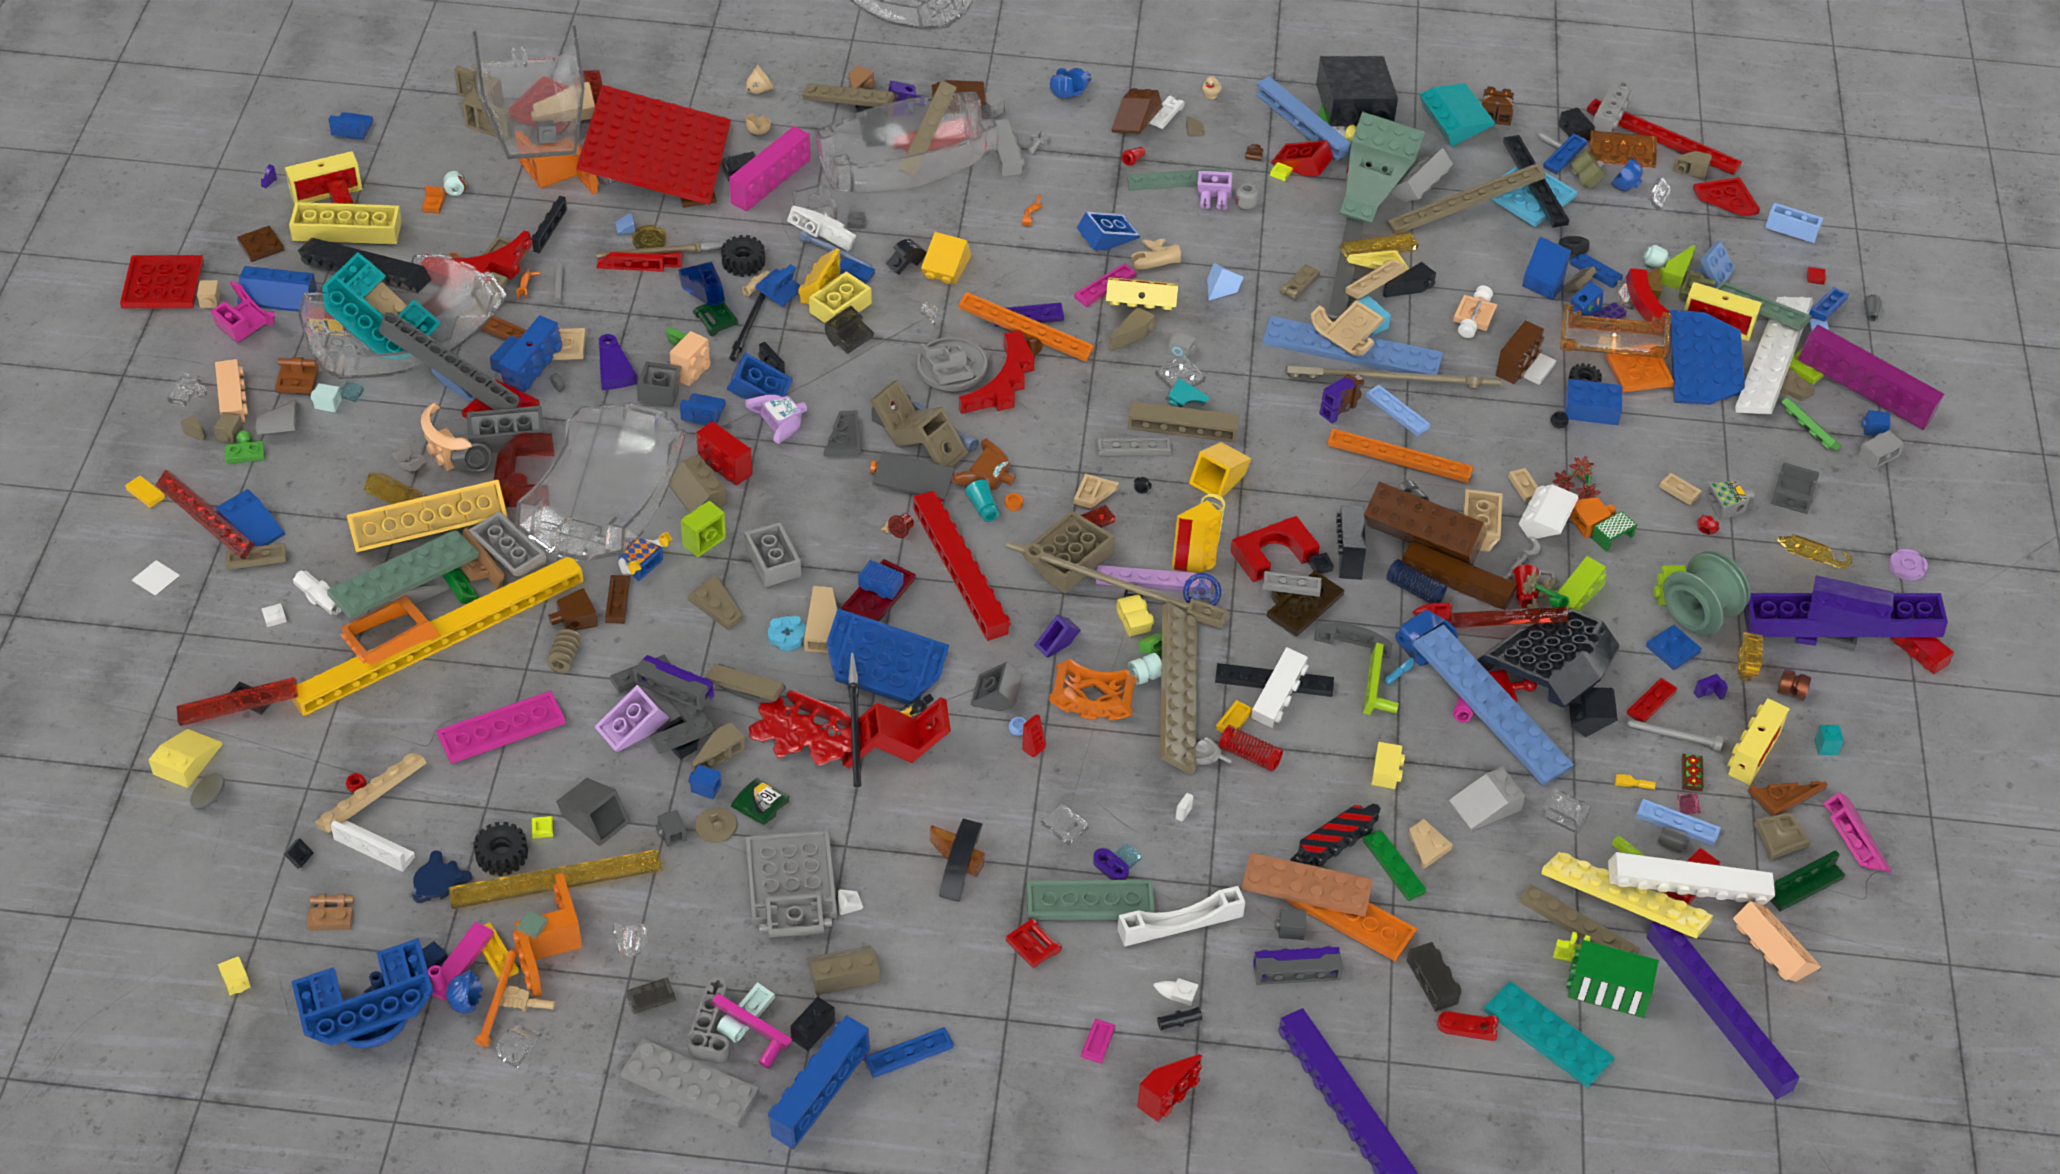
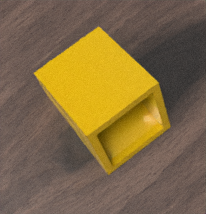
[921,232,972,284]
[1189,442,1252,500]

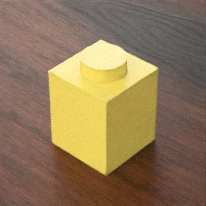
[218,956,251,996]

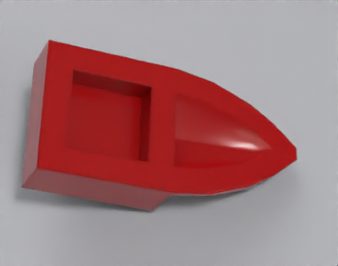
[1412,603,1453,623]

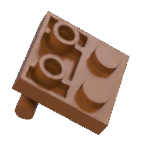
[275,357,320,394]

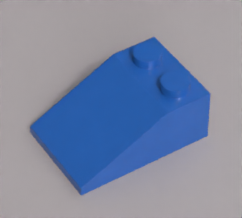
[1077,212,1140,250]
[1522,236,1571,300]
[726,352,793,399]
[216,489,285,548]

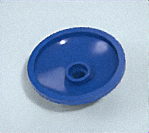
[344,1019,408,1049]

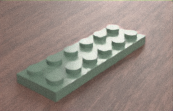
[1027,880,1154,920]

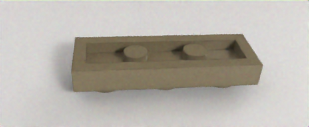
[226,543,287,570]

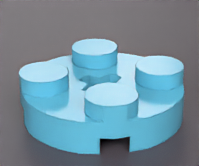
[768,616,806,651]

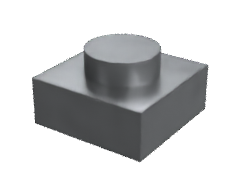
[847,212,866,229]

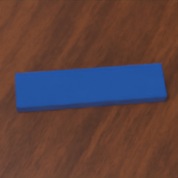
[864,1027,954,1078]

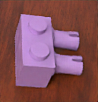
[1198,171,1232,210]

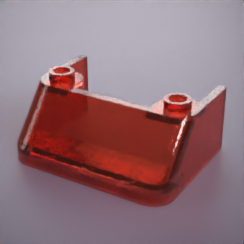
[494,433,555,508]

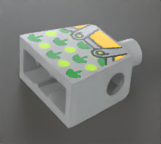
[1705,481,1754,520]

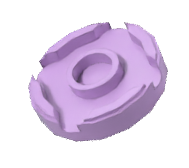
[1889,549,1928,581]

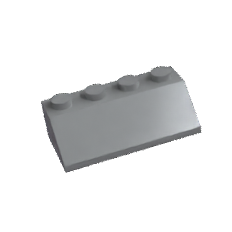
[1390,148,1453,202]
[468,511,547,577]

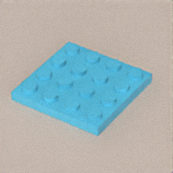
[1491,166,1577,227]

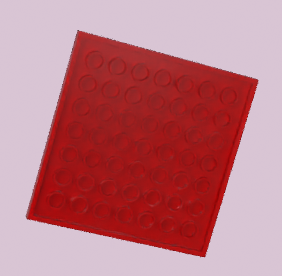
[576,85,732,205]

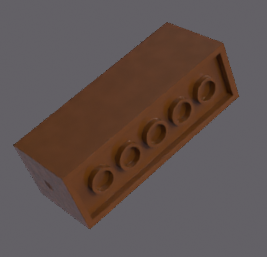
[1364,482,1487,565]

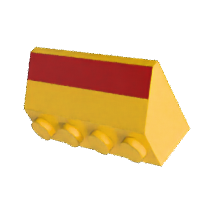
[1172,500,1222,573]

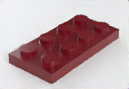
[841,559,916,622]

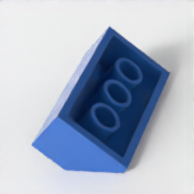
[237,266,317,313]

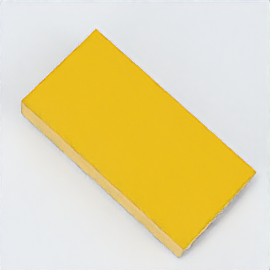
[125,475,165,508]
[1216,700,1253,737]

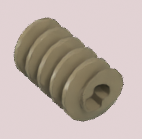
[547,629,581,673]

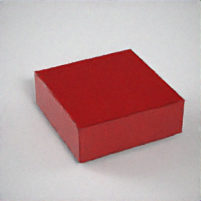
[1807,267,1826,285]

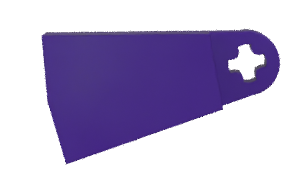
[599,334,637,390]

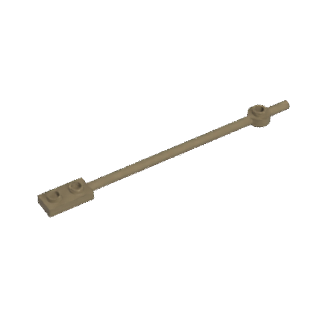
[1286,366,1501,388]
[1005,540,1228,629]

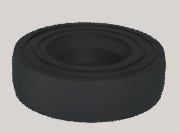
[1558,236,1590,255]

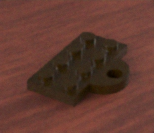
[1267,570,1345,637]

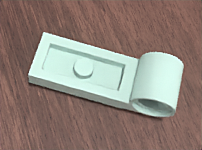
[717,982,775,1043]

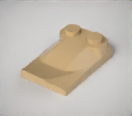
[1463,489,1503,552]

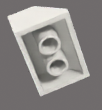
[1519,484,1579,540]

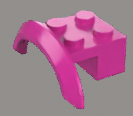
[211,281,275,343]

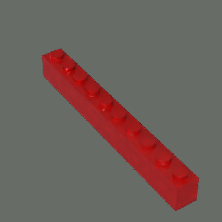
[913,490,1011,641]

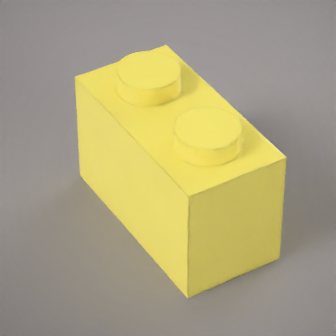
[1371,742,1405,789]

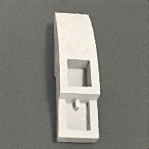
[787,206,856,251]

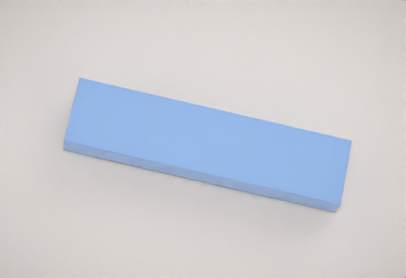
[1366,385,1431,437]
[1636,799,1721,846]

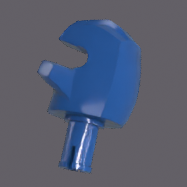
[1050,68,1092,98]

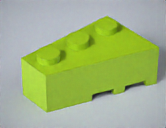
[1558,556,1607,612]

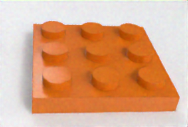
[1605,345,1674,393]

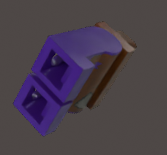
[1319,374,1364,424]

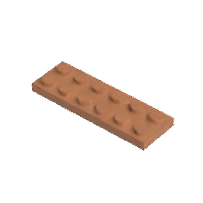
[1242,852,1373,917]

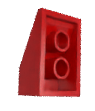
[1271,140,1334,177]

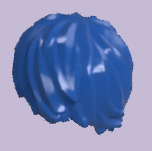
[446,970,483,1014]

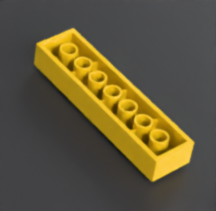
[346,480,507,552]

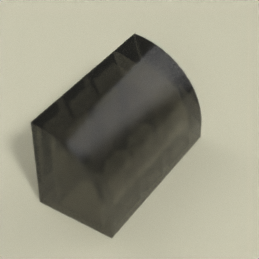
[626,977,676,1015]

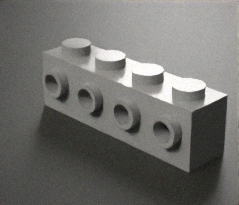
[1593,79,1634,134]

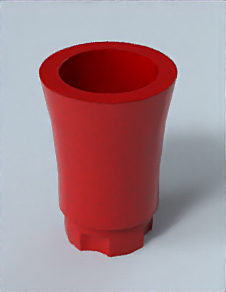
[1512,564,1539,608]

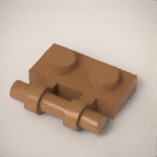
[307,893,354,930]

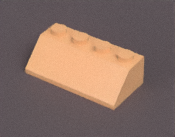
[1733,901,1822,982]

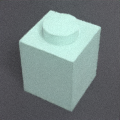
[311,383,342,412]

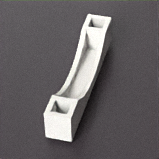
[1117,886,1245,947]

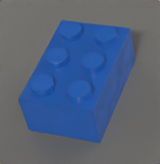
[1564,379,1622,425]

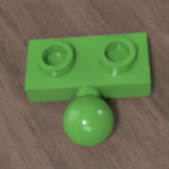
[225,430,265,464]

